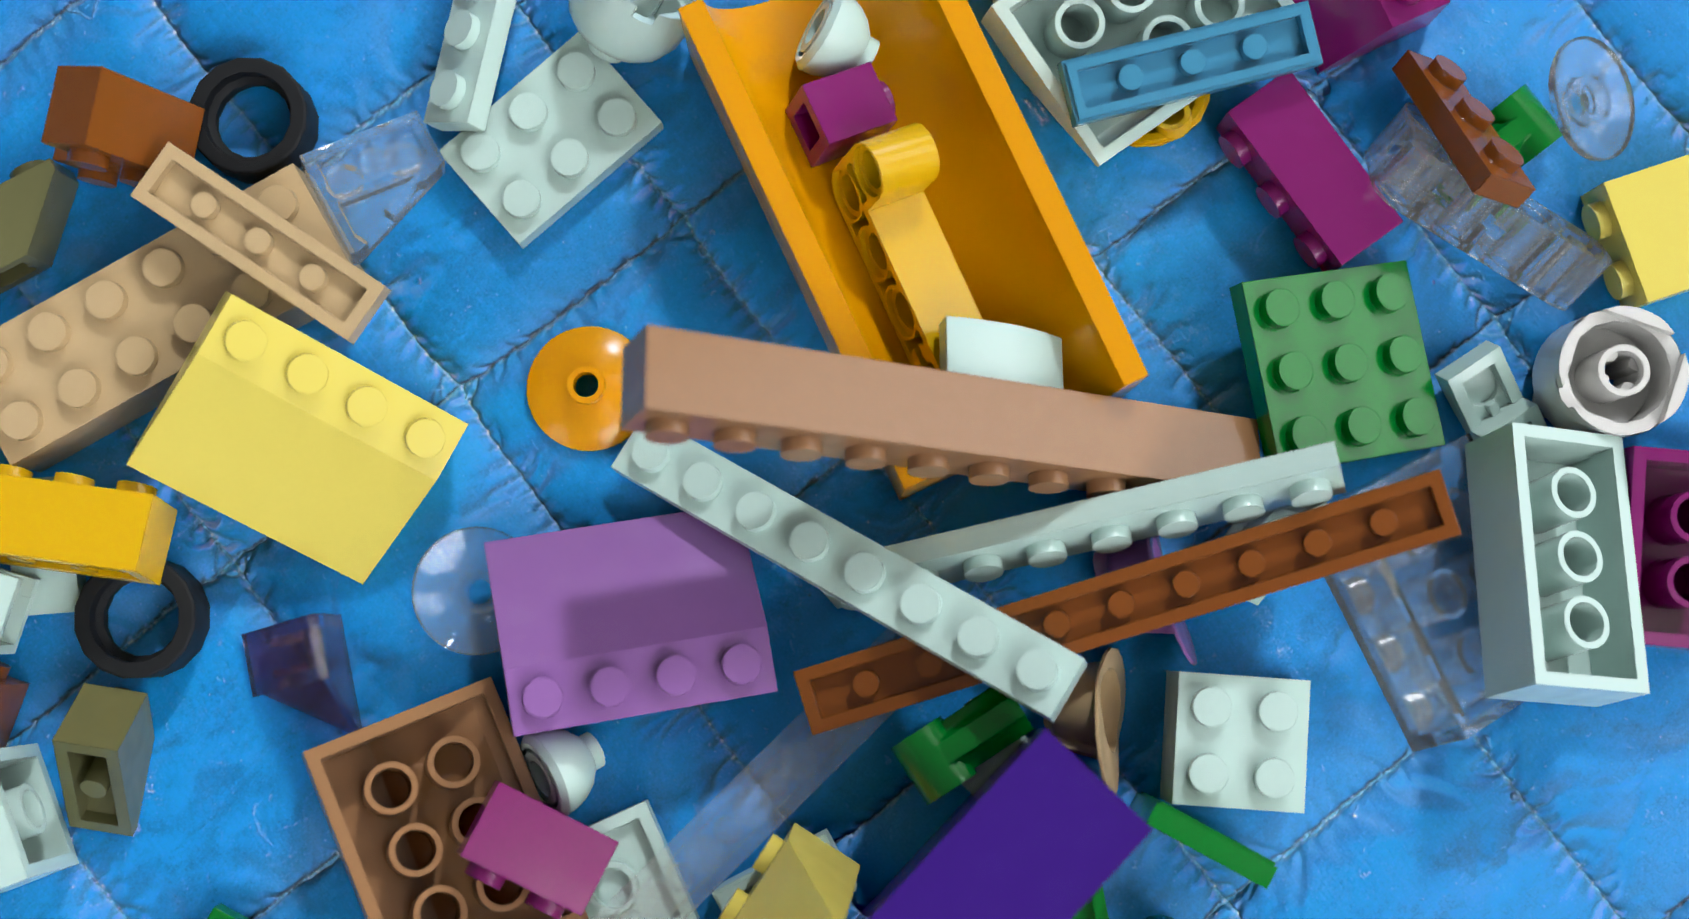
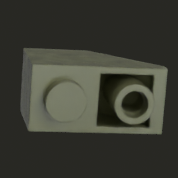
[0,158,79,294]

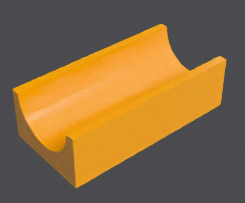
[678,0,1149,500]

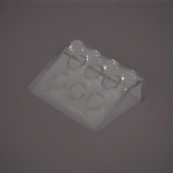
[1324,433,1524,752]

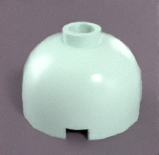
[569,0,696,64]

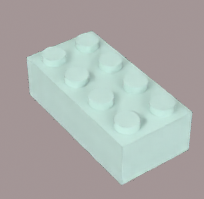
[1465,422,1650,707]

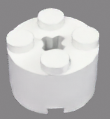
[1532,306,1689,438]

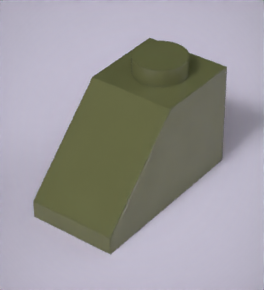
[52,683,155,837]

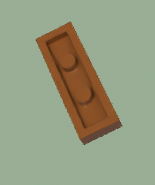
[1392,50,1536,208]

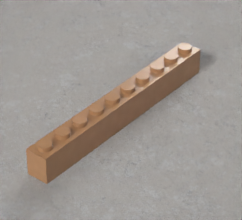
[621,324,1260,499]

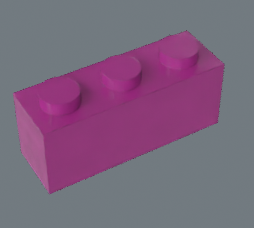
[1216,73,1404,271]

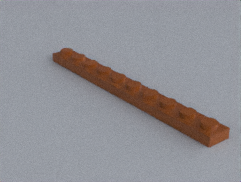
[793,469,1462,735]

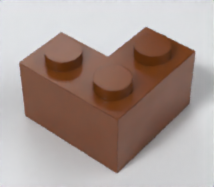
[41,65,205,188]

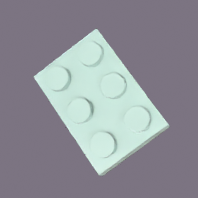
[438,32,664,249]

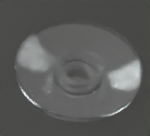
[1548,36,1635,162]
[411,527,513,655]

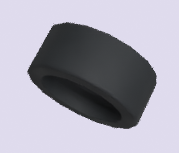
[189,58,319,184]
[74,560,210,678]

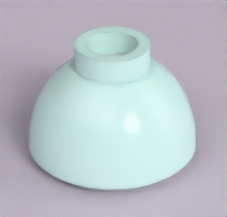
[795,0,880,77]
[520,729,606,815]

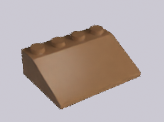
[302,676,589,919]

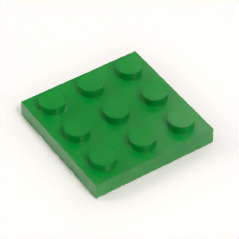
[1229,260,1446,464]

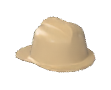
[1043,647,1126,794]

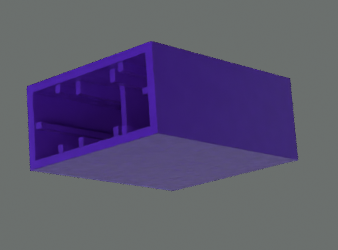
[855,728,1154,919]

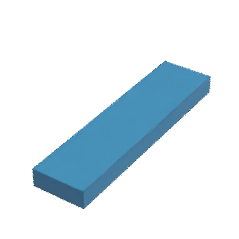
[1057,0,1323,128]

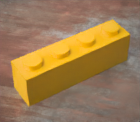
[0,464,178,586]

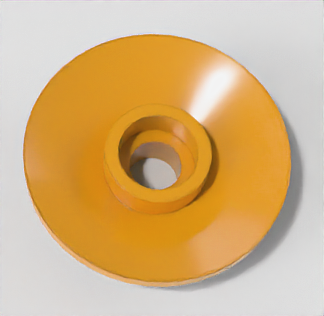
[527,326,633,452]

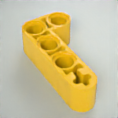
[831,123,983,370]

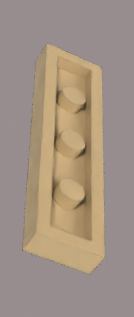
[130,142,391,345]

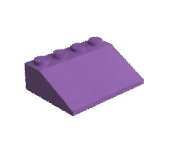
[484,512,778,737]

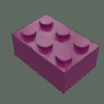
[1624,446,1689,650]

